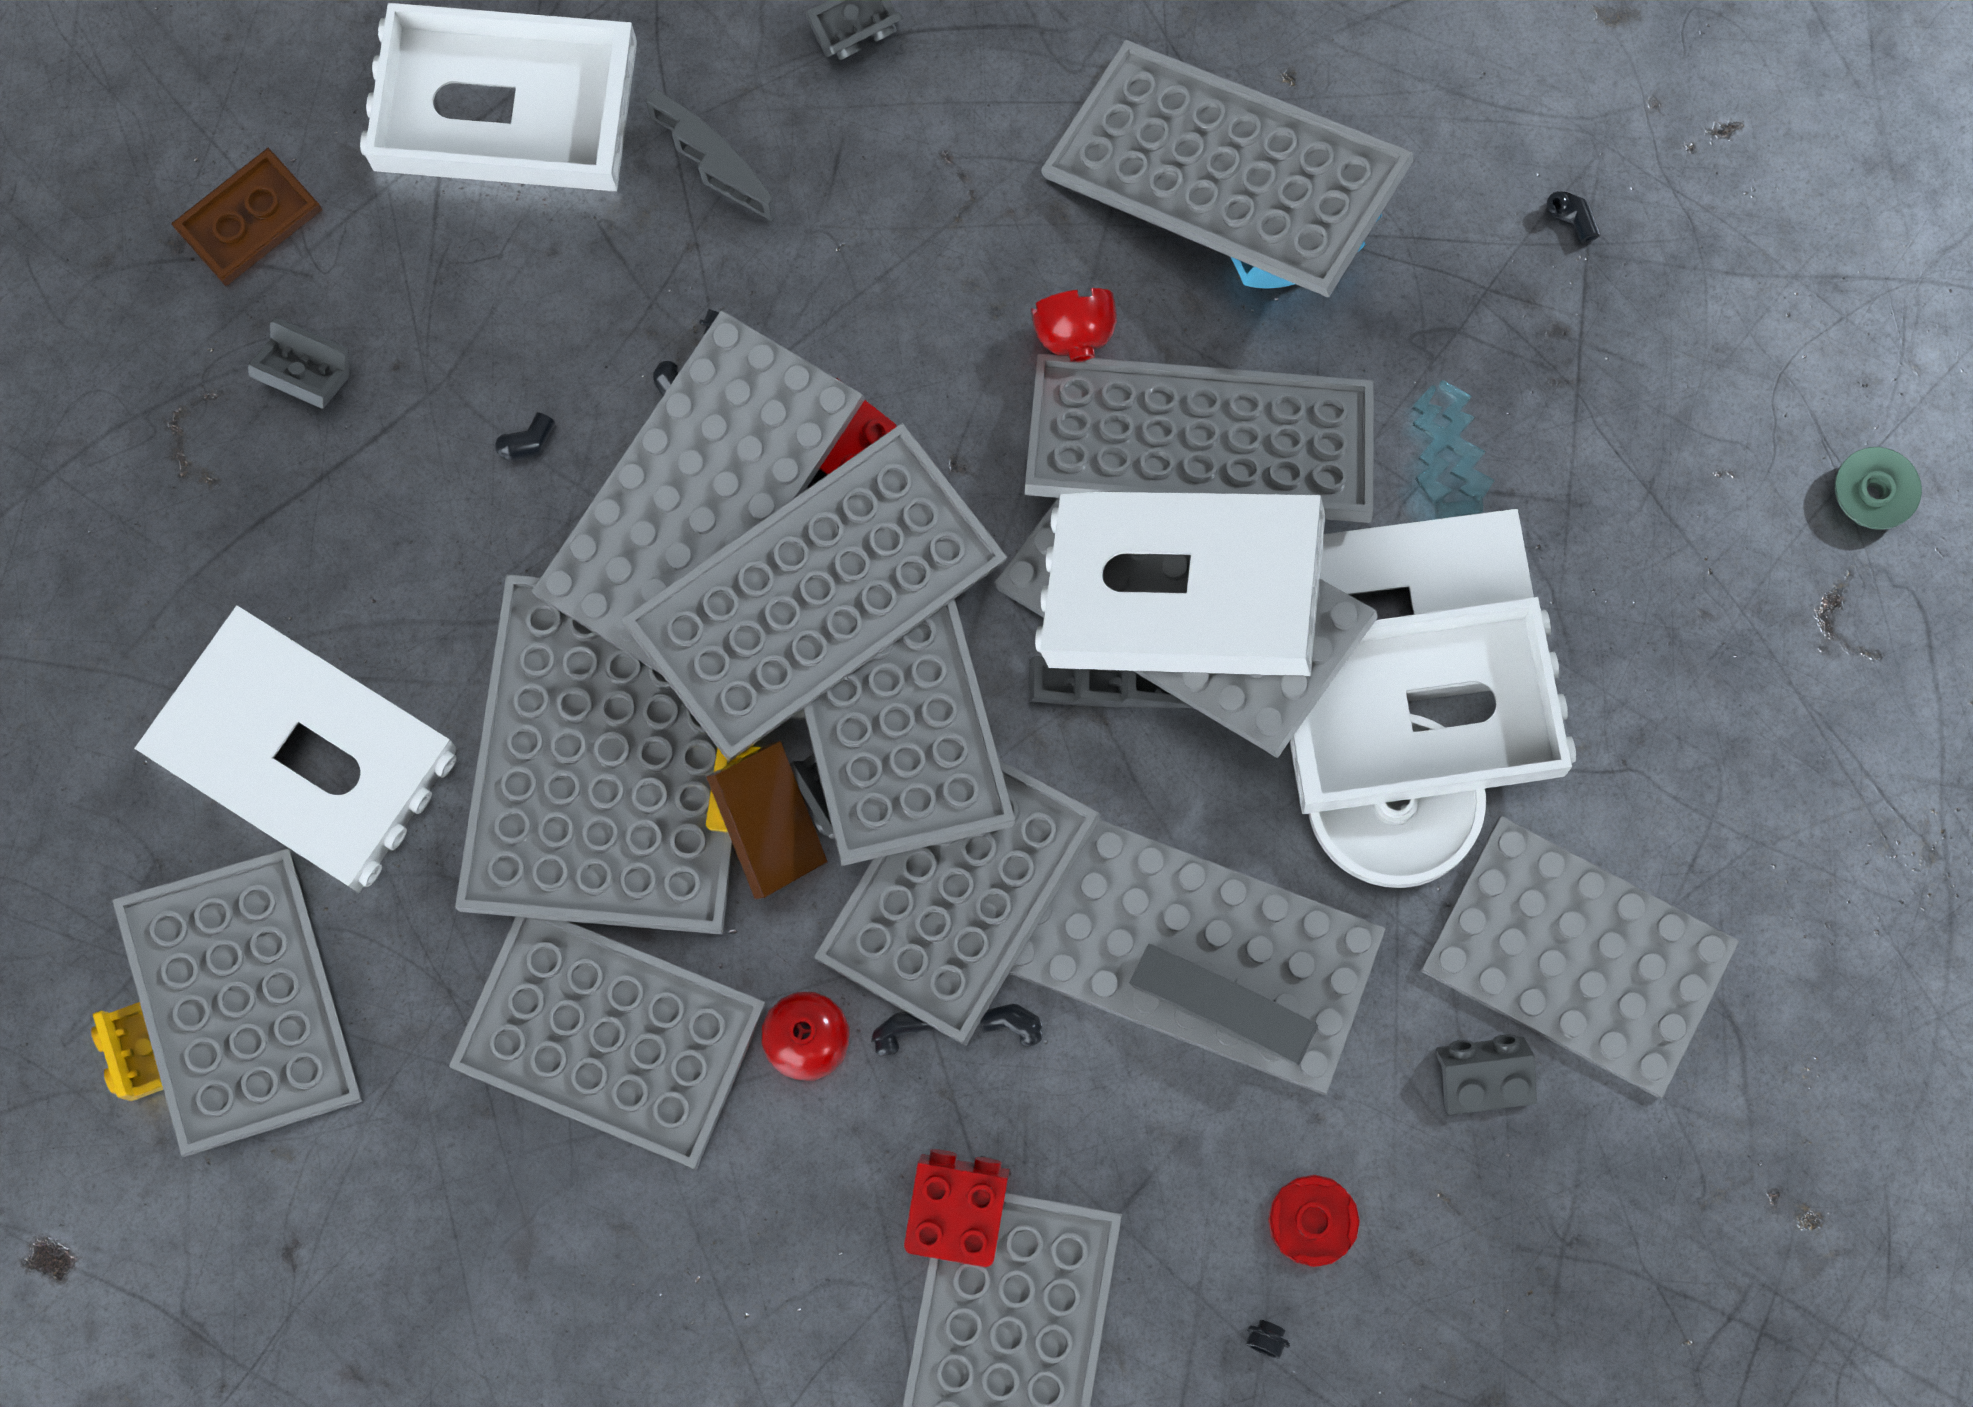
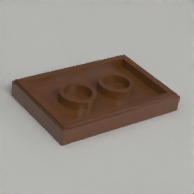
[171,147,323,287]
[706,741,828,899]

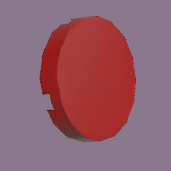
[1268,1175,1360,1267]

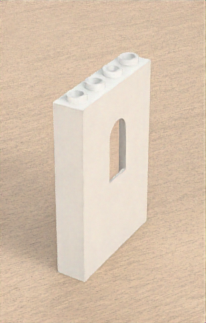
[360,3,637,191]
[1035,492,1325,676]
[1320,509,1534,701]
[1290,597,1576,814]
[134,605,458,893]

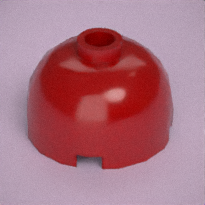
[1031,288,1117,362]
[761,992,850,1081]

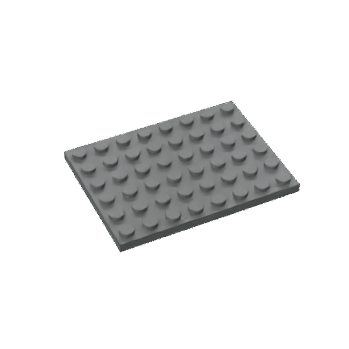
[455,575,733,935]

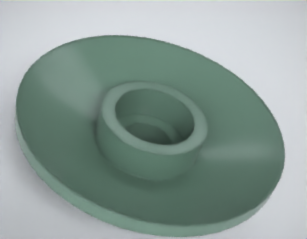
[1835,447,1922,530]

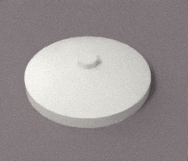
[1309,714,1486,888]

